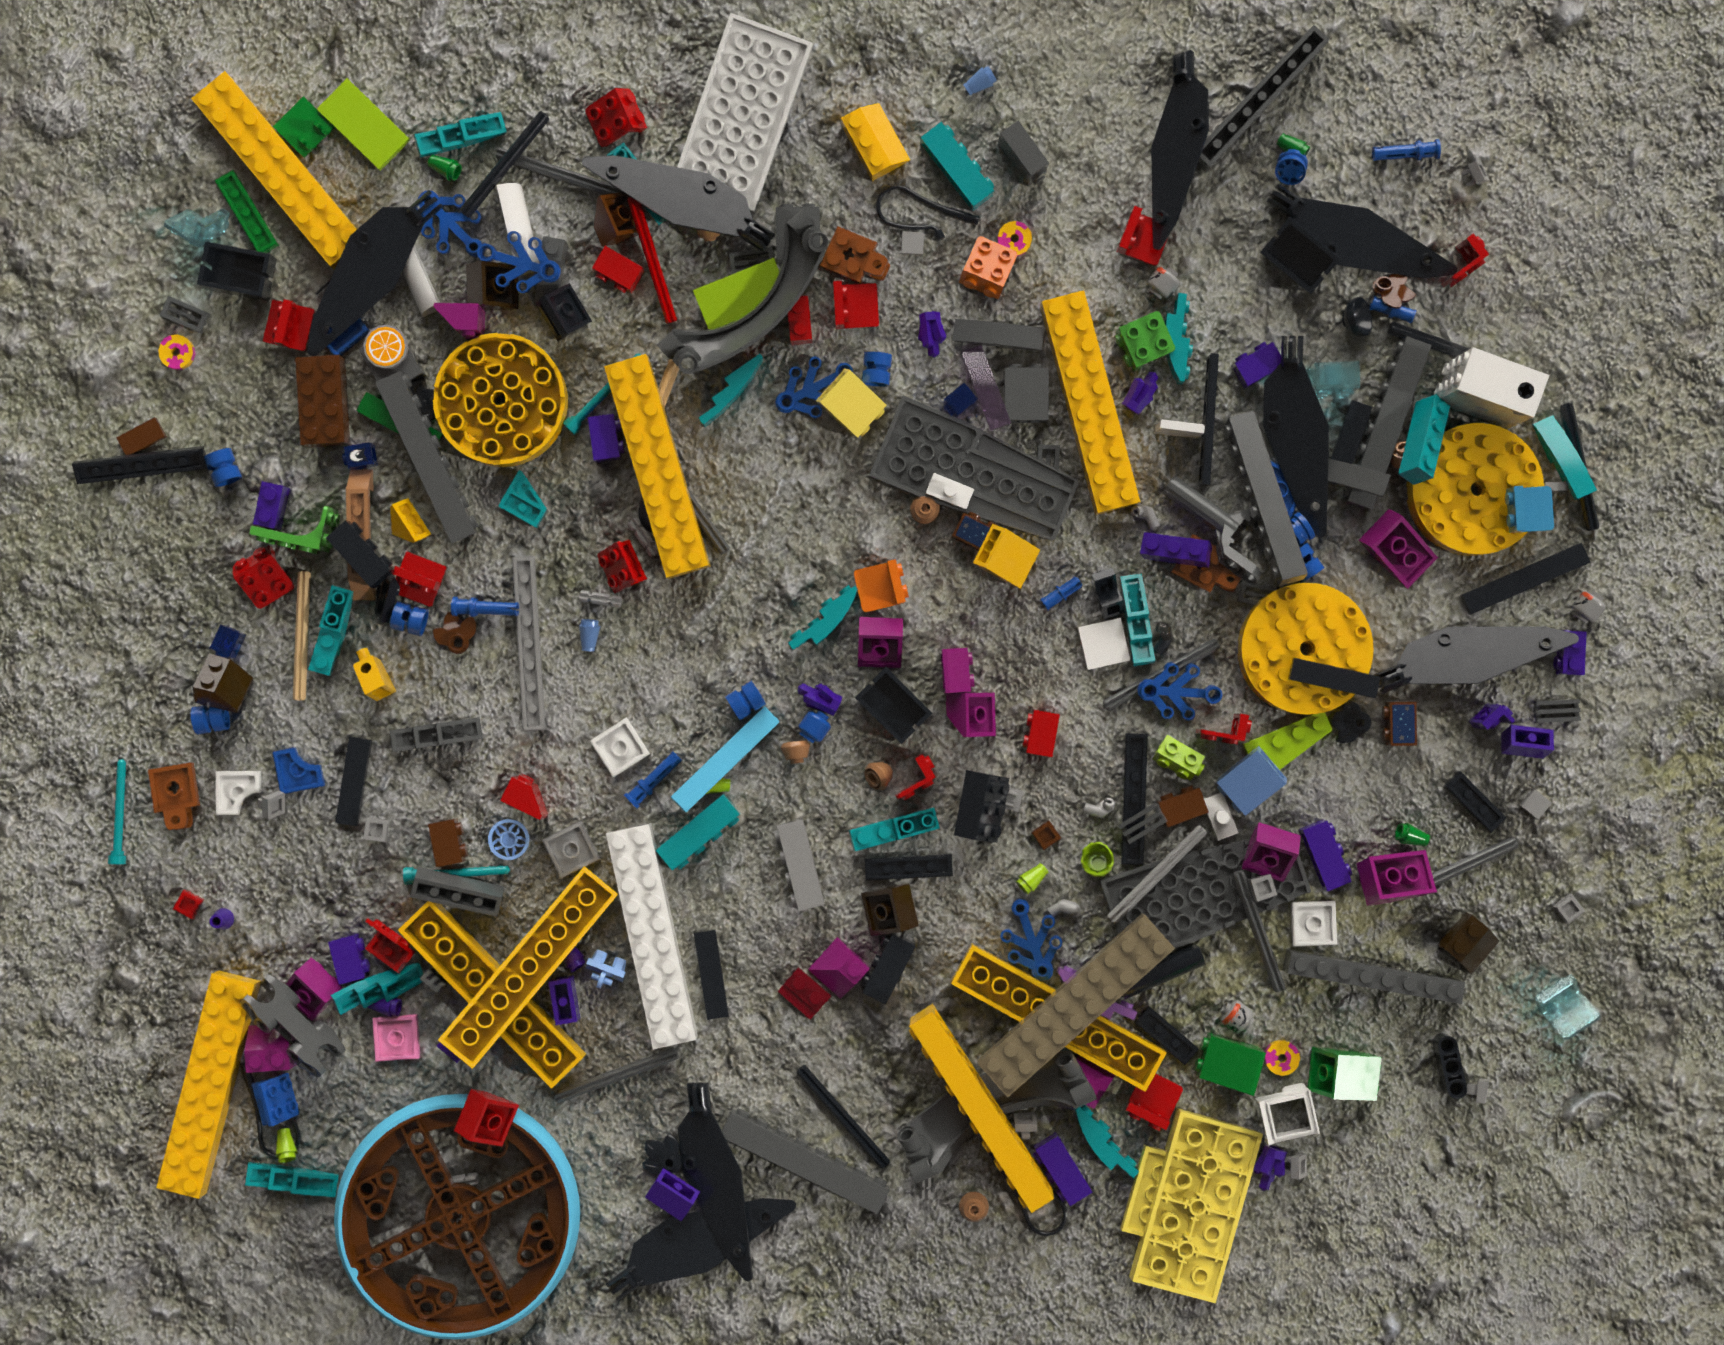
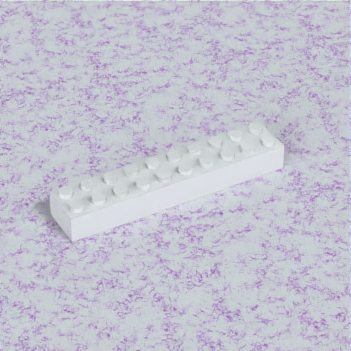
[606,823,698,1049]

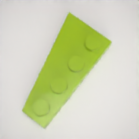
[1242,712,1332,770]

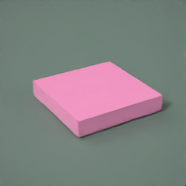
[372,1014,420,1062]

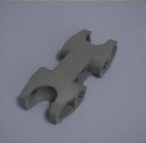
[240,974,346,1078]

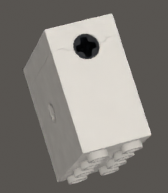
[1434,347,1549,429]

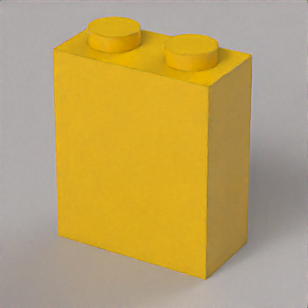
[973,524,1040,589]

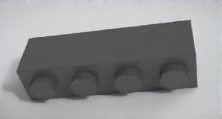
[410,867,504,917]

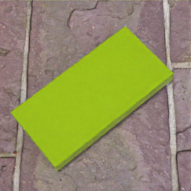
[317,78,410,171]
[693,257,779,329]

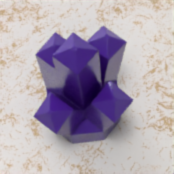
[918,311,946,358]
[1121,372,1158,416]
[798,683,843,716]
[1253,1144,1287,1191]

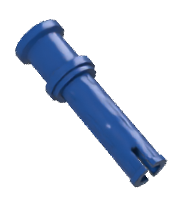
[1372,139,1441,161]
[451,597,519,617]
[624,751,682,809]

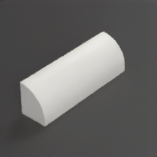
[497,183,539,275]
[402,245,440,317]

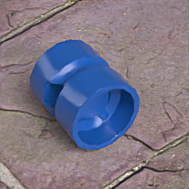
[862,352,892,387]
[204,448,242,487]
[1299,542,1325,583]
[390,602,429,636]
[725,680,766,720]
[191,705,230,735]

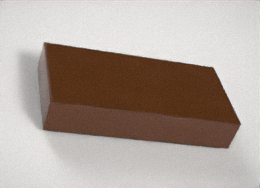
[116,417,167,455]

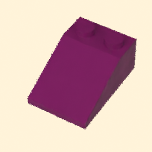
[1359,509,1438,589]
[1356,850,1437,906]

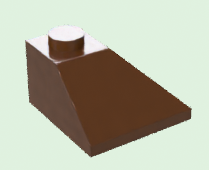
[594,192,638,247]

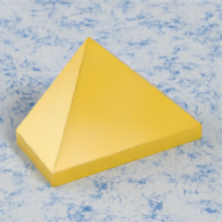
[390,498,431,543]

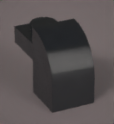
[1091,568,1125,619]

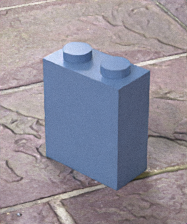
[1217,746,1287,816]

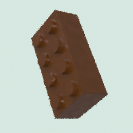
[295,355,350,448]

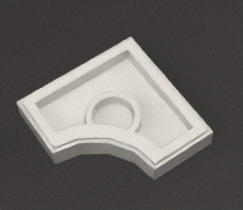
[216,771,261,815]

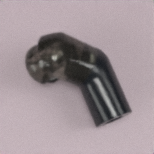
[1153,622,1172,655]

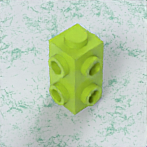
[1152,735,1205,781]

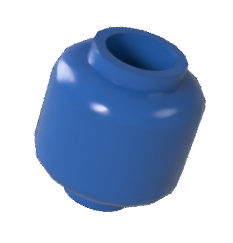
[798,710,831,744]

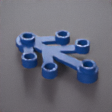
[418,190,482,258]
[477,231,561,294]
[775,357,853,419]
[1137,662,1223,721]
[1000,898,1063,981]

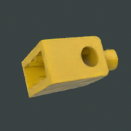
[353,648,397,701]

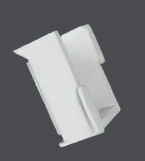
[1255,1083,1320,1145]

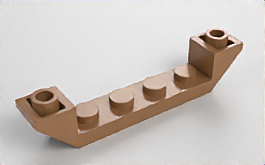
[346,469,376,601]

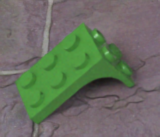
[249,506,340,554]

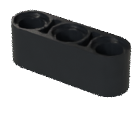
[1433,1033,1467,1099]

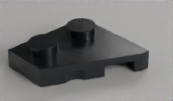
[375,574,400,623]

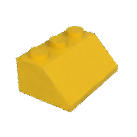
[841,103,910,181]

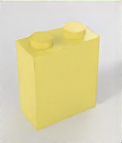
[816,368,887,438]

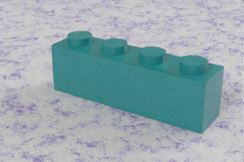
[920,122,995,211]
[1398,394,1450,485]
[655,793,741,871]

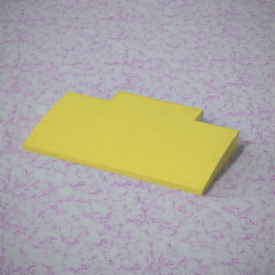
[1120,1108,1263,1303]

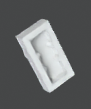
[925,473,974,510]
[1204,792,1238,841]

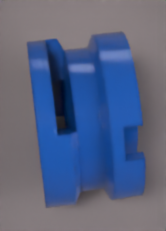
[1275,149,1308,185]
[1290,512,1315,547]

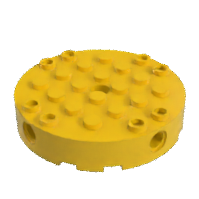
[433,333,568,467]
[1406,423,1544,556]
[1237,583,1374,715]

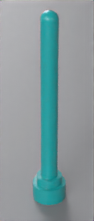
[563,353,641,435]
[108,759,127,864]
[403,866,510,885]

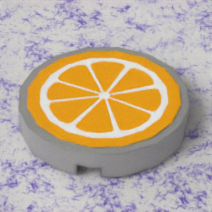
[363,325,409,369]

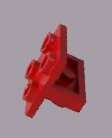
[263,299,315,351]
[597,540,647,594]
[392,552,447,607]

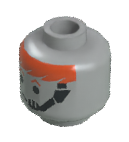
[1147,266,1180,300]
[1572,590,1606,624]
[1220,1000,1254,1033]

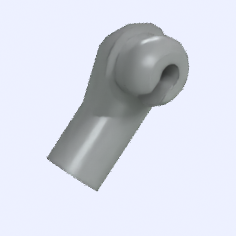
[1131,504,1160,530]
[1082,798,1115,818]
[1047,899,1081,918]

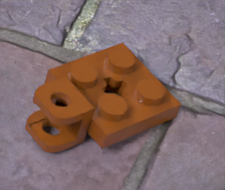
[820,226,890,284]
[1171,534,1241,593]
[148,762,200,830]

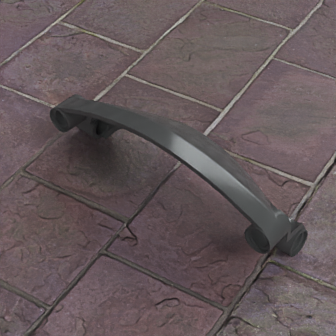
[657,209,828,374]
[897,1051,1097,1183]

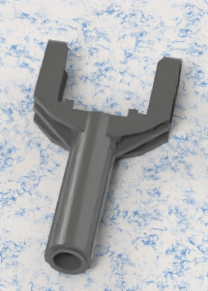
[1163,476,1262,585]

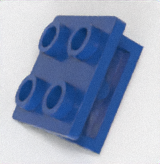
[251,1073,299,1127]

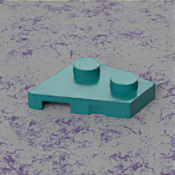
[498,470,548,528]

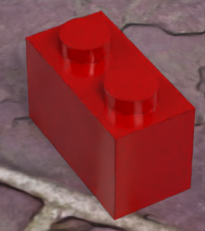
[592,245,645,294]
[788,295,813,345]
[1022,710,1060,757]

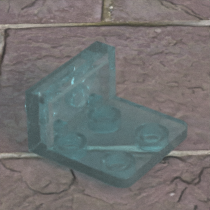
[164,208,230,248]
[1534,974,1601,1040]

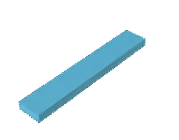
[670,706,780,813]

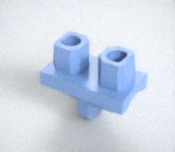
[586,949,626,989]

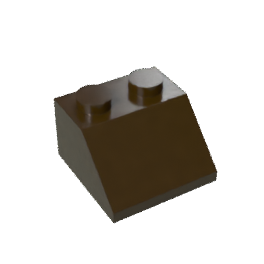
[466,260,519,311]
[193,654,253,713]
[861,883,919,936]
[1437,912,1499,974]

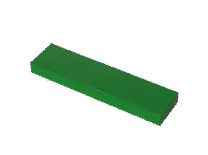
[215,170,279,253]
[356,392,443,442]

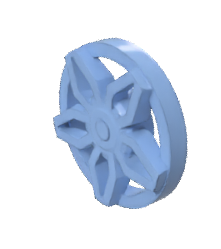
[488,819,530,860]

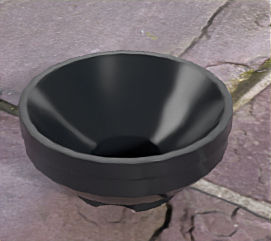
[1342,297,1372,337]

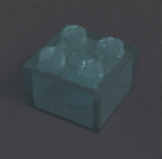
[1306,361,1360,399]

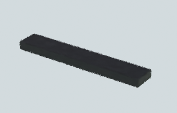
[1198,353,1219,487]
[72,446,207,484]
[1460,543,1591,615]
[1121,733,1148,865]

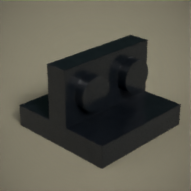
[535,283,592,341]

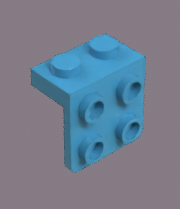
[1505,486,1554,533]

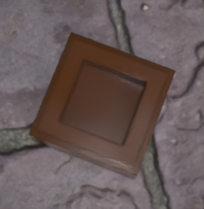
[1031,820,1061,851]

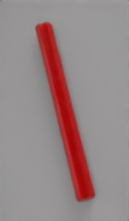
[628,197,677,324]

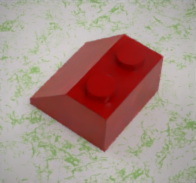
[500,774,548,820]
[454,1089,519,1147]

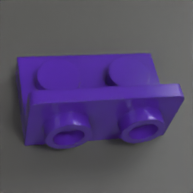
[1553,630,1587,675]
[1468,704,1515,730]

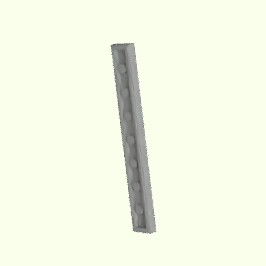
[512,556,546,731]

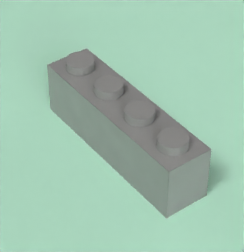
[774,819,825,911]

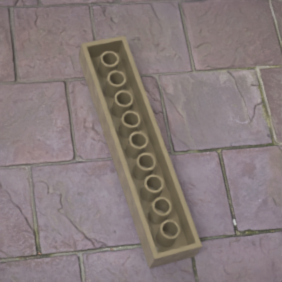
[977,913,1175,1097]

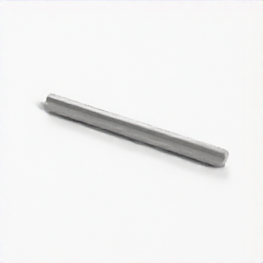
[1107,825,1207,924]

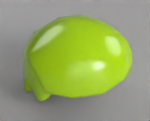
[1081,842,1114,877]

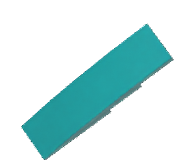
[414,112,507,158]
[699,354,763,427]
[1532,415,1597,500]
[1120,573,1156,666]
[331,963,423,1015]
[245,1162,339,1197]

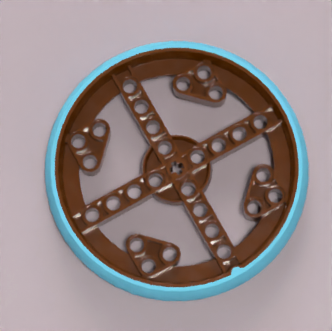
[334,1094,580,1340]

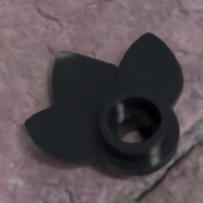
[410,378,436,421]
[1327,700,1372,743]
[642,1134,682,1174]

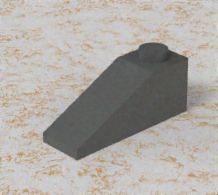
[535,236,568,305]

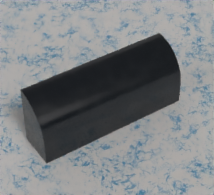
[1122,944,1205,1000]

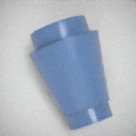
[963,66,997,95]
[579,619,601,652]

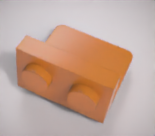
[959,236,1018,300]
[854,559,909,612]

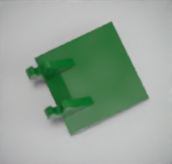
[273,96,335,158]

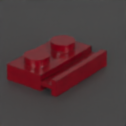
[778,966,831,1020]

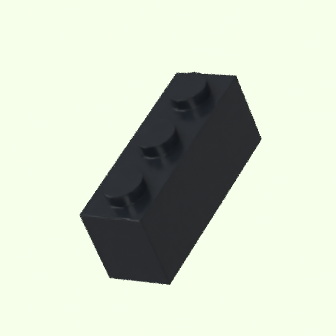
[326,520,394,588]
[860,933,916,1005]

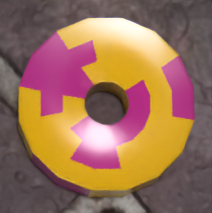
[997,221,1032,257]
[158,334,196,370]
[1264,1040,1300,1076]

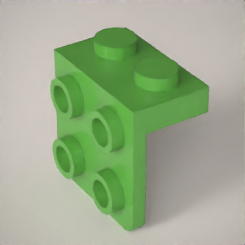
[1115,311,1175,371]

